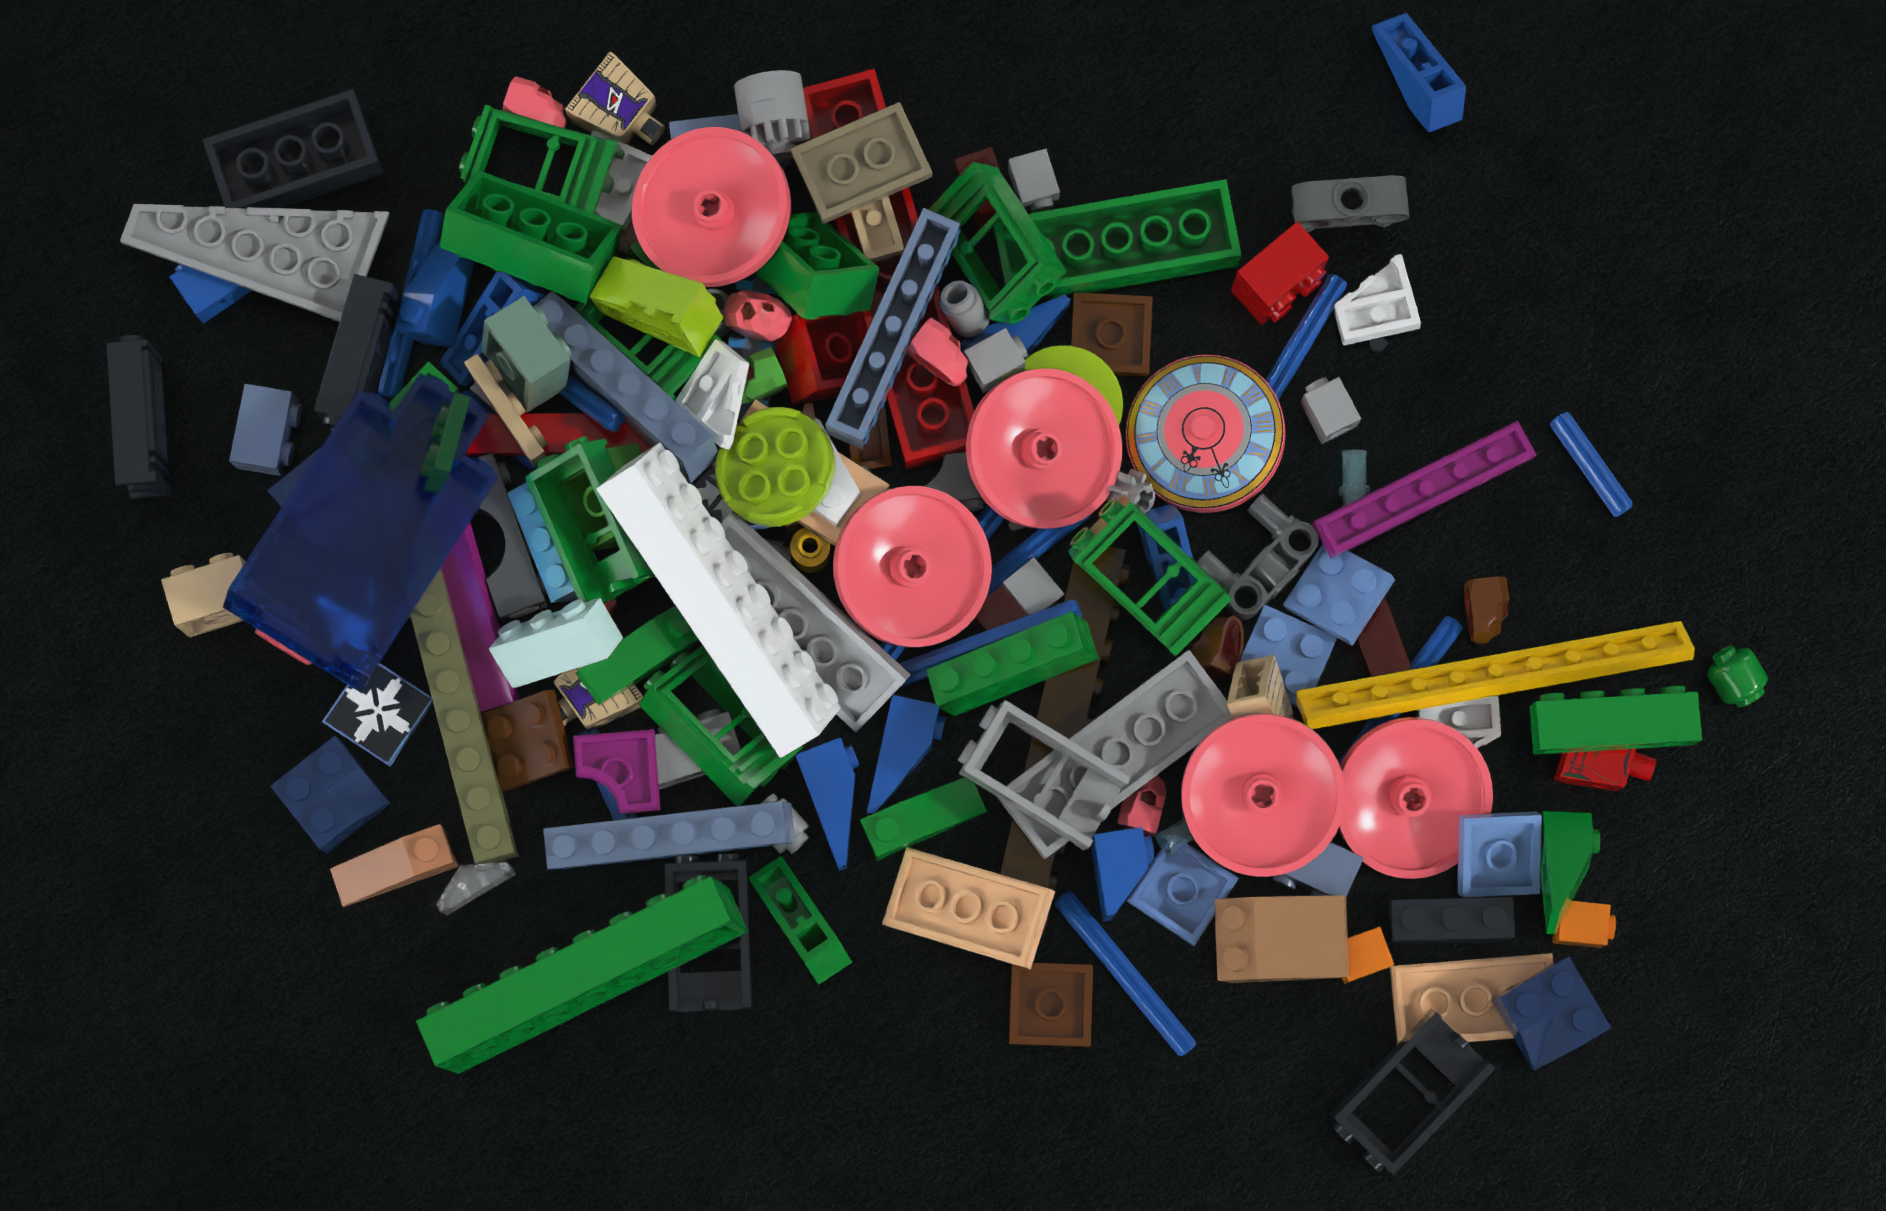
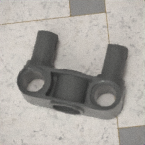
[1292,175,1409,232]
[1197,494,1319,620]

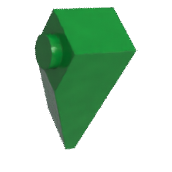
[575,606,699,705]
[860,777,987,861]
[1540,811,1600,934]
[748,856,852,985]

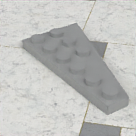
[120,204,390,322]

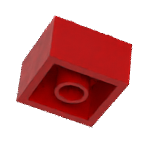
[1231,221,1329,325]
[774,312,867,404]

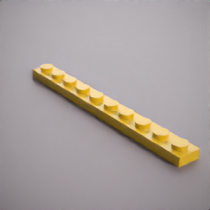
[1296,621,1695,729]

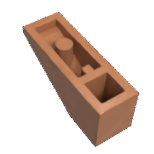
[330,824,459,907]

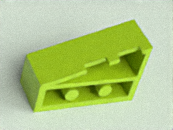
[590,256,723,358]

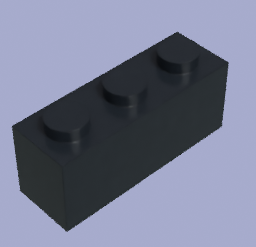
[1385,897,1515,944]

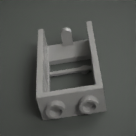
[958,700,1131,850]

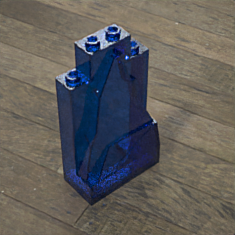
[222,373,499,693]

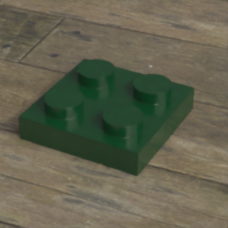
[421,392,471,494]

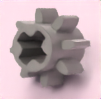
[1107,468,1155,513]

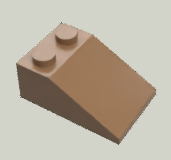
[1215,895,1349,983]

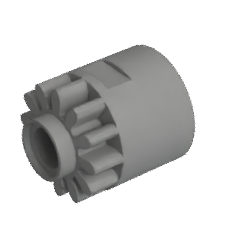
[734,70,811,163]

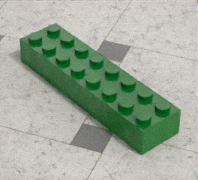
[416,875,749,1074]

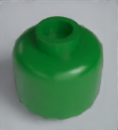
[1707,645,1768,707]

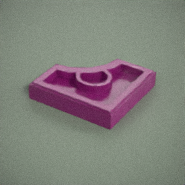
[573,729,661,815]

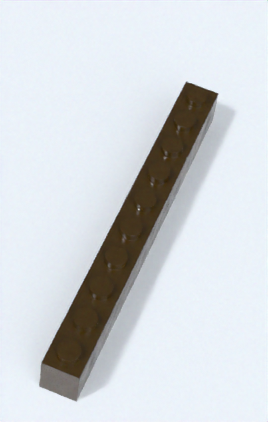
[1000,546,1131,935]

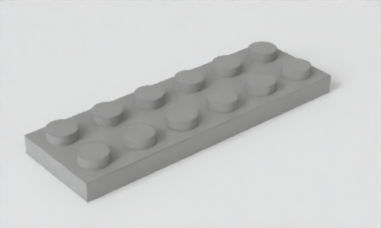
[721,511,910,732]
[998,650,1233,859]

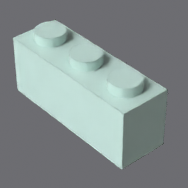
[489,598,623,689]

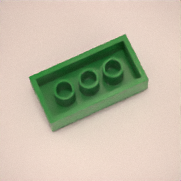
[440,170,623,304]

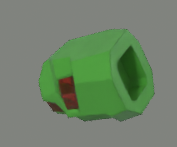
[741,347,787,404]

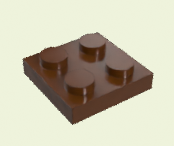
[1071,292,1153,377]
[481,690,574,791]
[1009,963,1093,1047]

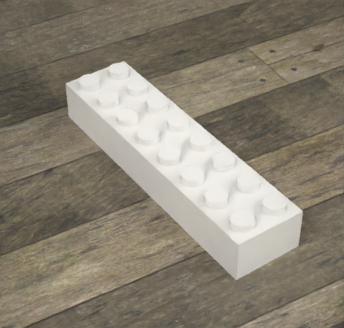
[597,442,841,758]

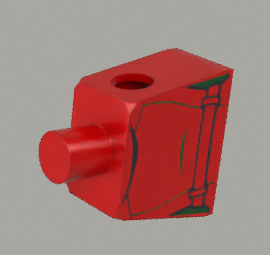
[1554,749,1656,791]

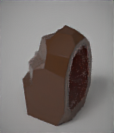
[1464,577,1509,645]
[1191,614,1244,681]

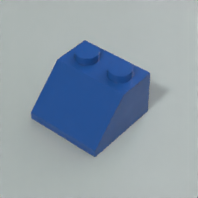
[1090,827,1154,922]

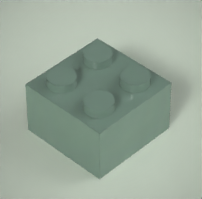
[481,296,572,413]

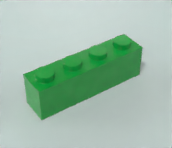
[926,611,1099,716]
[1529,686,1702,755]

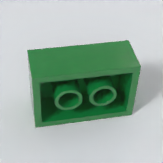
[754,212,880,320]

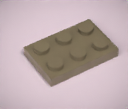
[790,102,933,224]

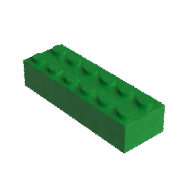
[992,179,1241,302]

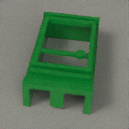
[459,105,625,217]
[928,161,1067,325]
[574,257,723,401]
[525,437,655,604]
[1068,494,1232,656]
[638,645,804,807]

